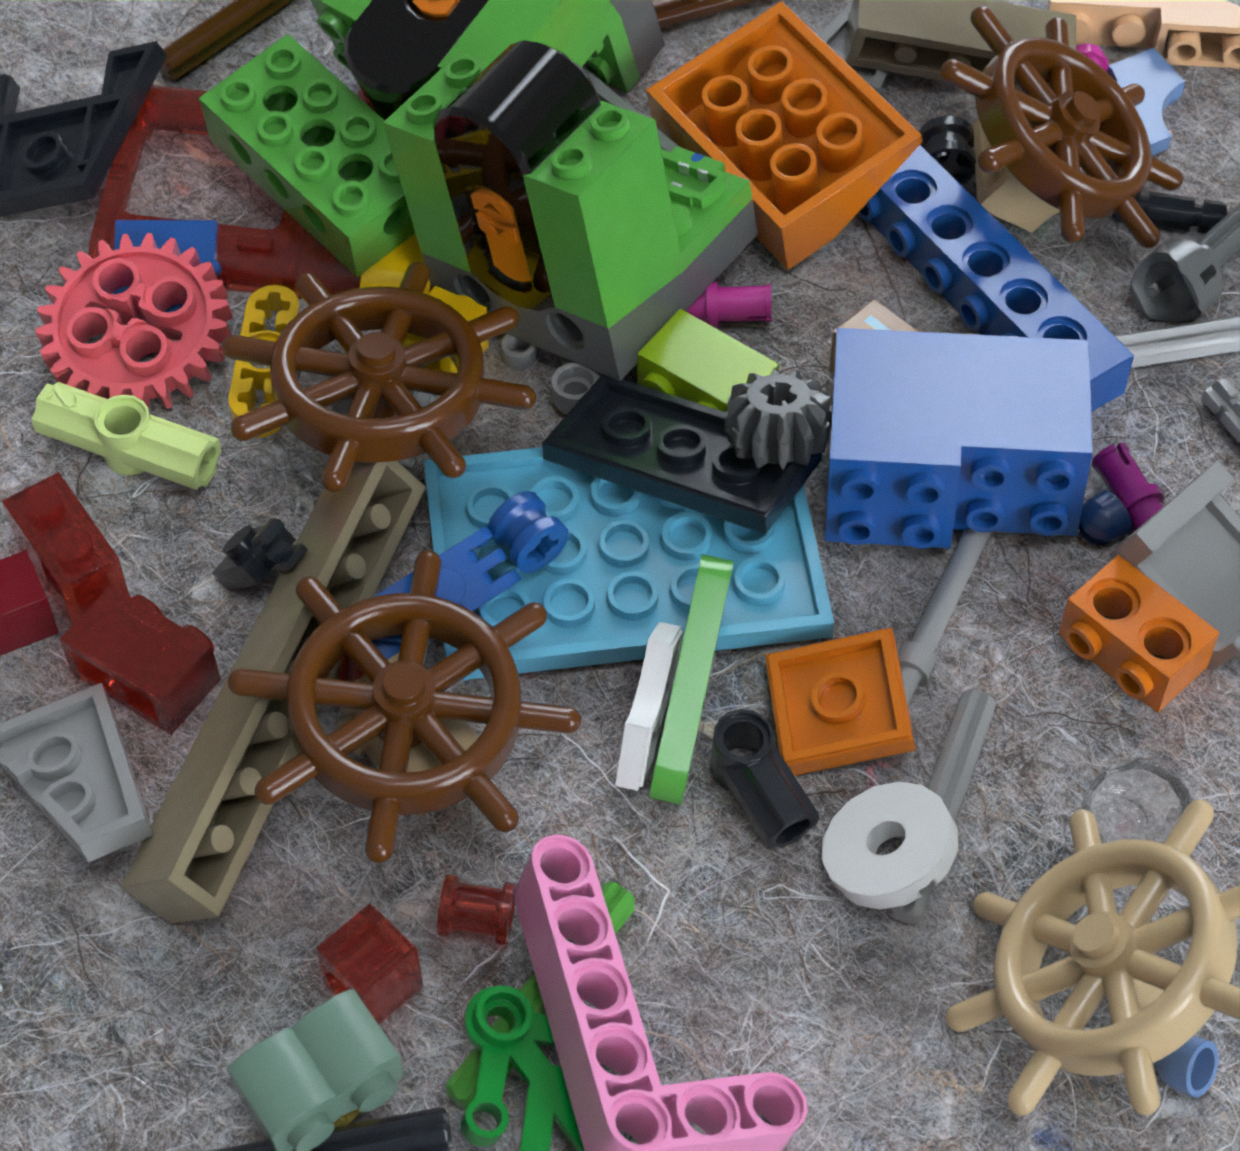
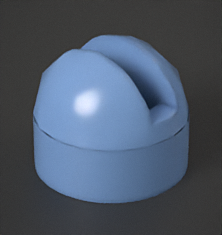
[1155,1036,1219,1097]

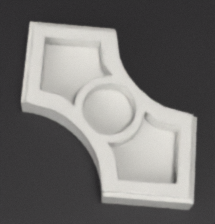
[615,622,683,791]

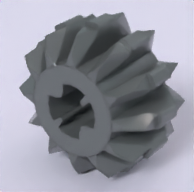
[724,368,832,470]

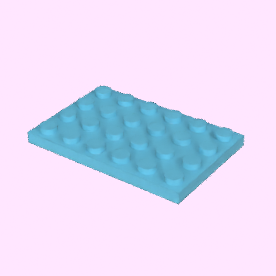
[423,447,834,681]

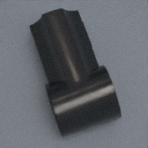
[710,709,819,849]

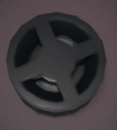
[919,116,976,185]

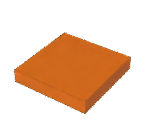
[765,627,916,776]

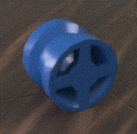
[487,491,569,573]

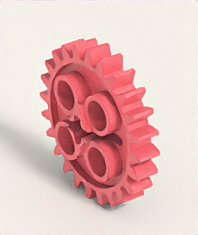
[35,233,233,409]

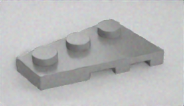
[0,683,154,862]

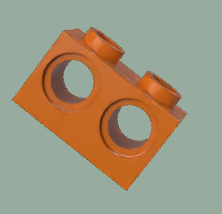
[1058,554,1220,713]

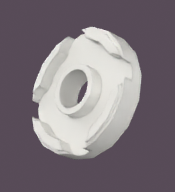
[822,782,958,910]

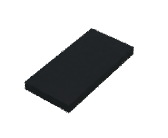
[542,374,822,534]

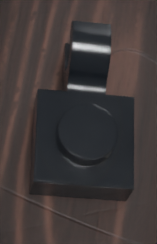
[212,518,307,591]

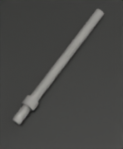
[898,527,991,705]

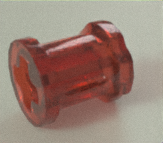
[437,874,516,945]

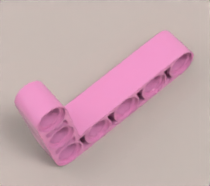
[514,834,807,1151]

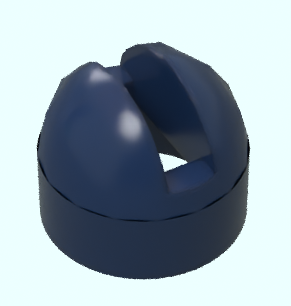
[1078,490,1132,546]

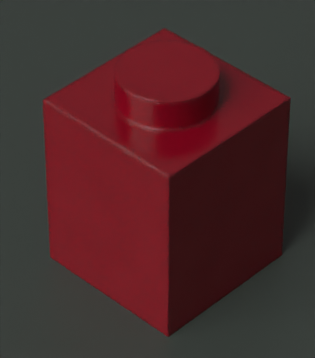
[0,550,59,656]

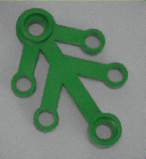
[461,986,606,1151]

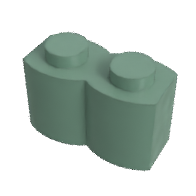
[227,988,404,1151]

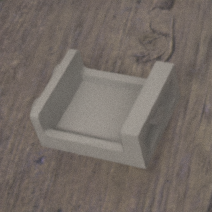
[1109,460,1240,671]

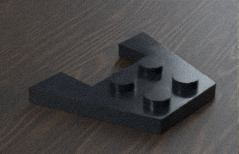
[0,41,167,217]

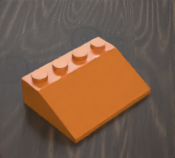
[646,1,922,270]

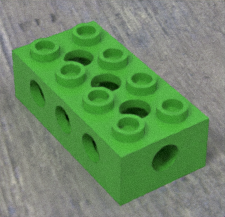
[199,34,415,277]

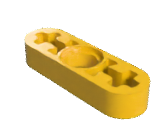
[228,285,301,438]

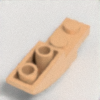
[1046,0,1240,69]

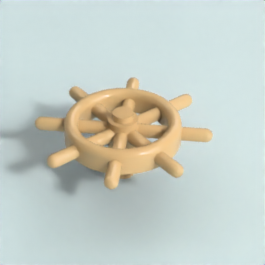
[946,799,1240,1116]

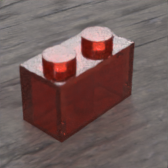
[2,472,131,630]
[60,585,221,735]

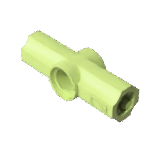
[31,382,221,490]

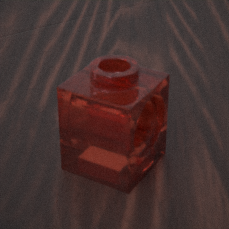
[316,903,424,1025]

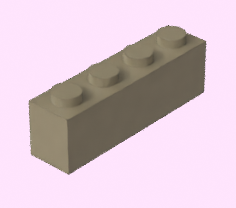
[845,0,1076,93]

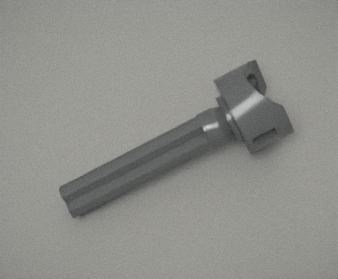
[1130,203,1240,322]

